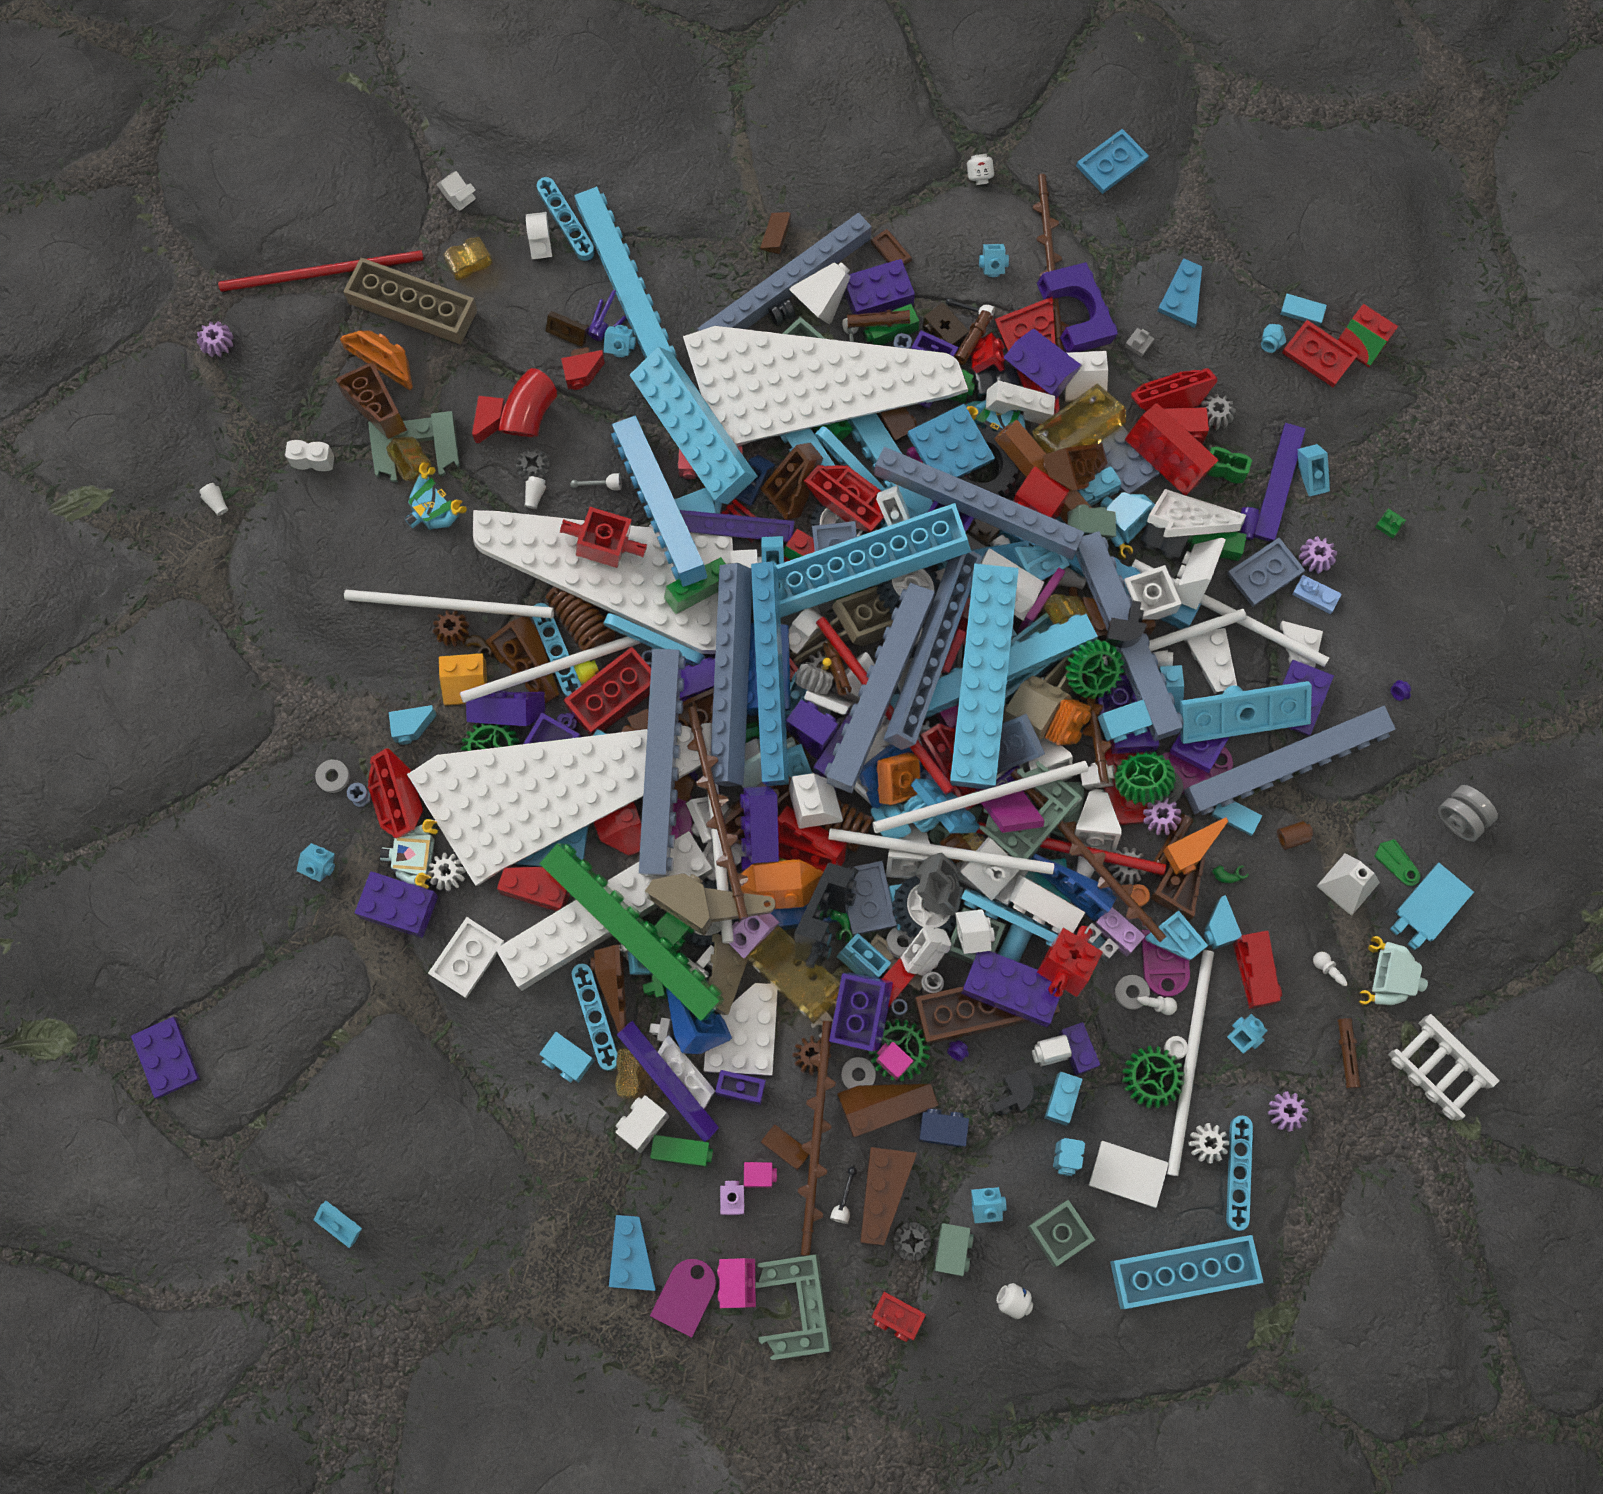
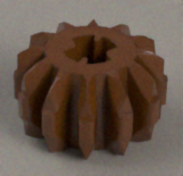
[433,610,470,647]
[793,1036,831,1075]

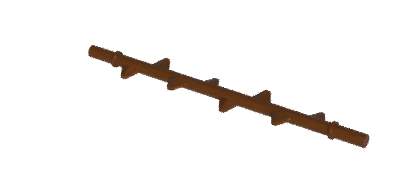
[1033,174,1069,351]
[1068,587,1112,785]
[687,707,748,920]
[1010,769,1167,942]
[798,1020,836,1256]

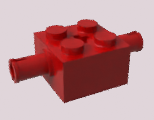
[560,507,647,568]
[1037,926,1103,997]

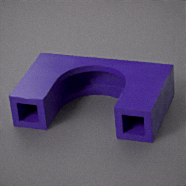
[1036,262,1118,353]

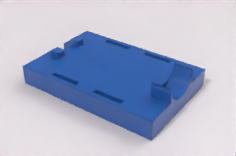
[859,744,924,809]

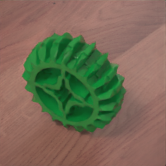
[1065,639,1125,699]
[461,723,520,752]
[1115,751,1176,806]
[869,1019,930,1082]
[1122,1046,1185,1109]

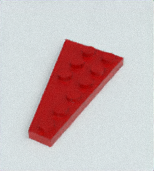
[995,296,1060,429]

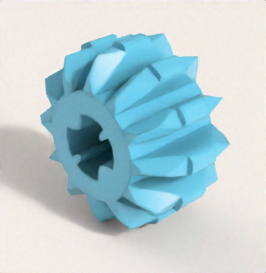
[904,794,940,833]

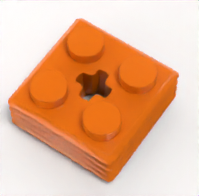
[1045,699,1091,745]
[877,752,920,805]

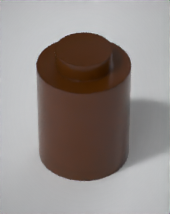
[1277,821,1313,850]

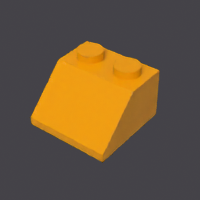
[439,654,487,706]

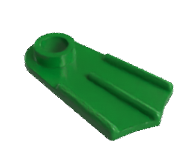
[1374,839,1420,886]

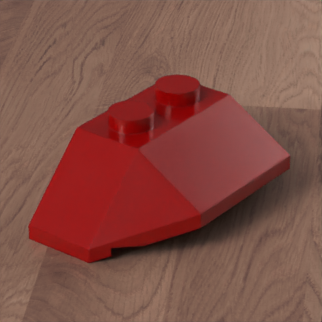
[1131,368,1217,411]
[804,465,884,532]
[920,723,977,810]
[368,748,423,839]
[594,801,642,856]

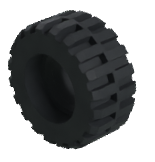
[959,425,1020,498]

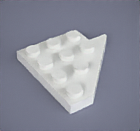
[1147,489,1246,537]
[704,983,778,1076]

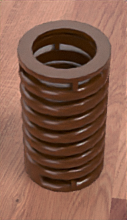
[545,587,616,651]
[819,800,874,853]

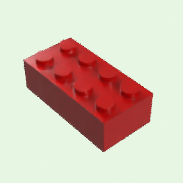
[1124,403,1219,496]
[564,647,651,736]

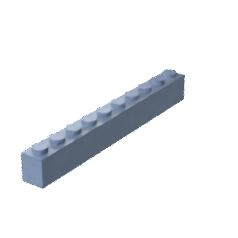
[698,213,872,331]
[874,447,1084,560]
[1075,531,1184,742]
[883,550,982,750]
[711,563,752,787]
[824,583,935,793]
[639,649,686,876]
[1183,705,1395,815]

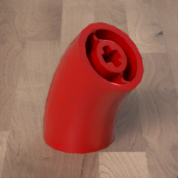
[498,368,557,437]

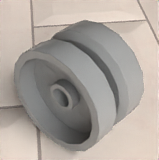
[1438,785,1498,842]

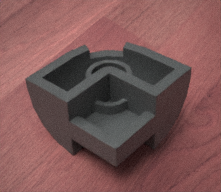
[915,853,963,916]

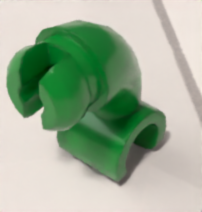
[1212,865,1249,883]
[830,910,852,942]

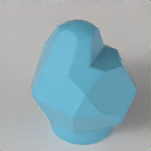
[1261,324,1286,353]

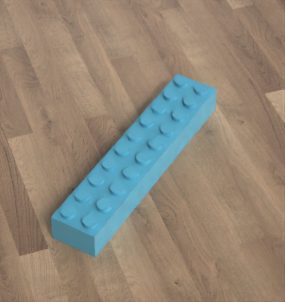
[776,503,972,618]
[950,563,1019,789]

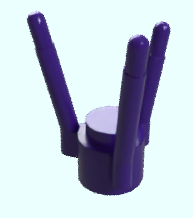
[588,290,627,342]

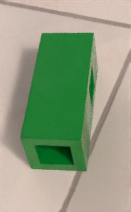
[863,304,920,345]
[1187,532,1247,561]
[650,1135,713,1168]

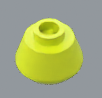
[574,660,599,685]

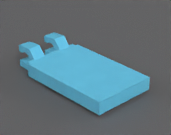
[1390,863,1474,950]

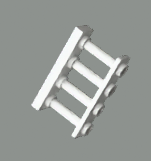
[1388,1014,1500,1121]

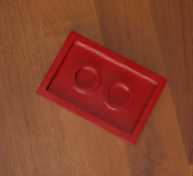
[1282,320,1358,387]

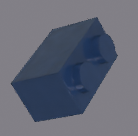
[919,1109,969,1148]

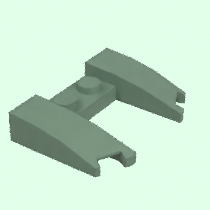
[368,411,460,482]
[980,761,1082,859]
[755,1254,832,1360]

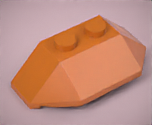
[340,331,413,390]
[741,859,823,909]

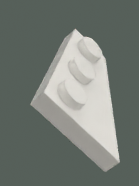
[1184,628,1237,694]
[658,1036,715,1109]

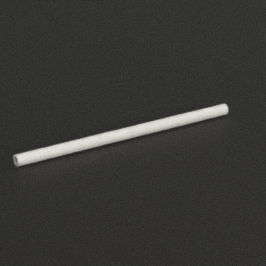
[1132,559,1329,667]
[344,590,554,618]
[1041,609,1247,683]
[460,629,662,703]
[701,723,734,943]
[873,761,1088,833]
[828,828,1054,875]
[1167,950,1214,1176]

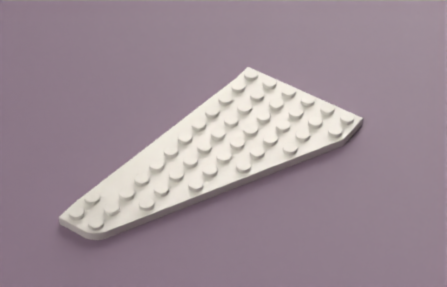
[683,326,968,447]
[473,510,733,654]
[407,726,711,886]

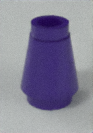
[1240,507,1260,540]

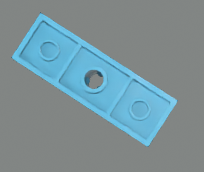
[1180,681,1312,744]
[961,887,1058,962]

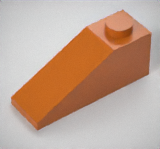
[1163,817,1228,875]

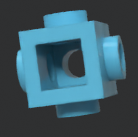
[979,244,1009,277]
[604,325,636,357]
[297,843,335,882]
[1228,1014,1268,1054]
[971,1187,1007,1223]

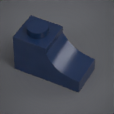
[735,455,776,506]

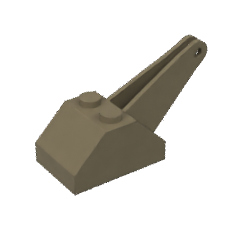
[790,586,893,664]
[1003,654,1074,741]
[645,873,775,936]

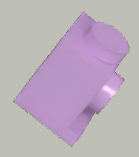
[720,1181,745,1215]

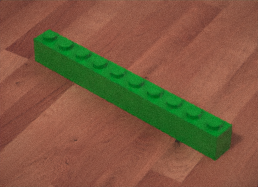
[539,843,725,1021]

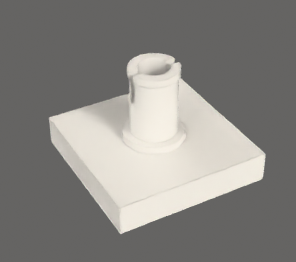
[686,794,729,843]
[959,837,1020,901]

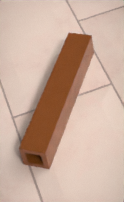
[994,420,1092,525]

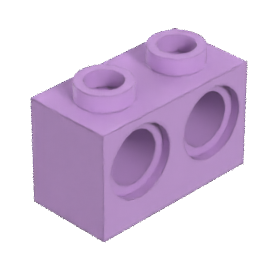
[1095,907,1145,957]
[729,913,780,958]

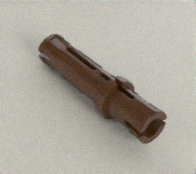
[847,310,910,328]
[954,310,993,365]
[822,640,852,696]
[1152,814,1194,877]
[1338,1018,1361,1088]

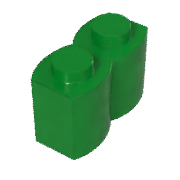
[1207,447,1252,483]

